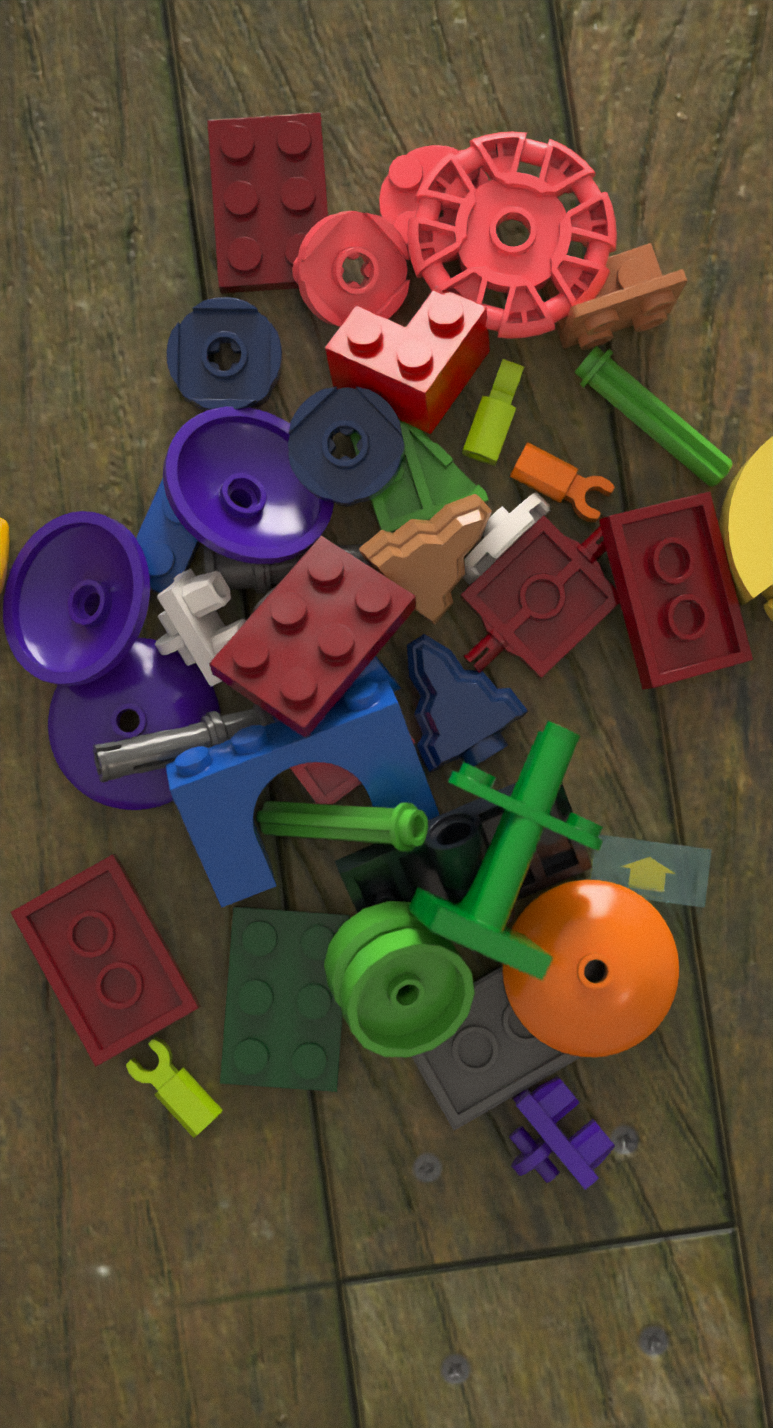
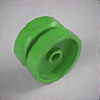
[324,901,475,1057]

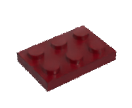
[207,112,328,294]
[599,491,753,690]
[209,536,416,738]
[10,854,201,1067]

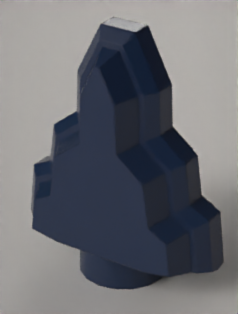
[407,634,528,773]

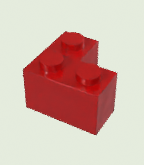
[325,286,490,434]

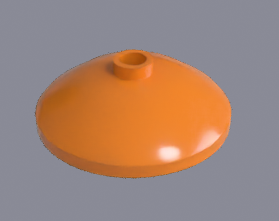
[502,880,679,1057]

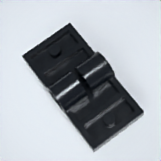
[335,783,593,927]

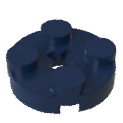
[166,297,283,412]
[288,387,405,507]

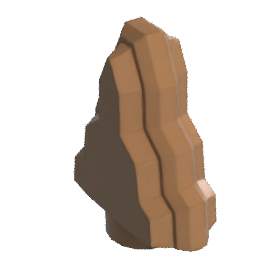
[359,494,492,625]

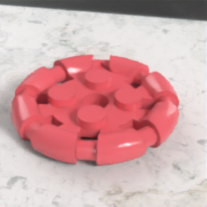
[407,132,617,339]

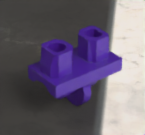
[509,1076,615,1190]

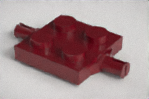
[460,515,620,680]

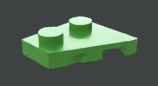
[349,420,488,533]

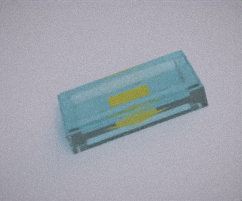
[588,835,712,907]

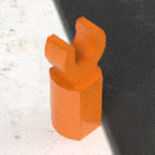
[510,442,615,523]

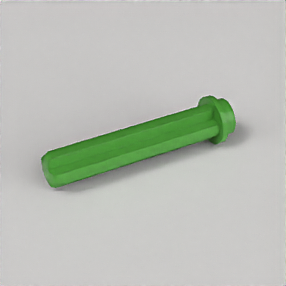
[574,346,733,487]
[256,801,428,852]

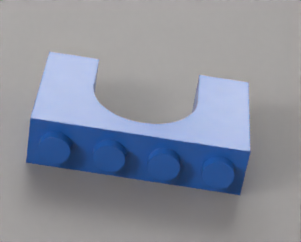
[166,679,439,908]

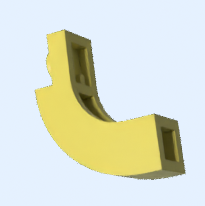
[719,436,773,622]

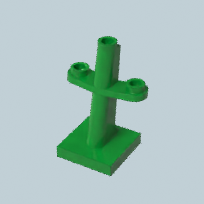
[408,721,604,981]

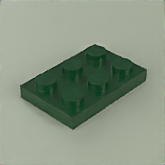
[220,906,350,1092]

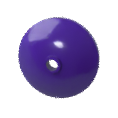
[163,406,334,564]
[3,511,150,686]
[48,638,221,810]

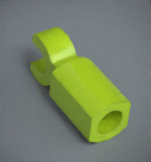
[462,359,524,466]
[126,1037,223,1138]

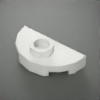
[463,492,551,585]

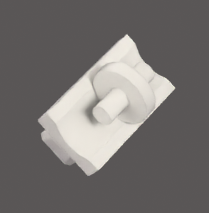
[155,569,246,687]

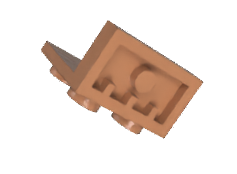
[542,243,687,350]

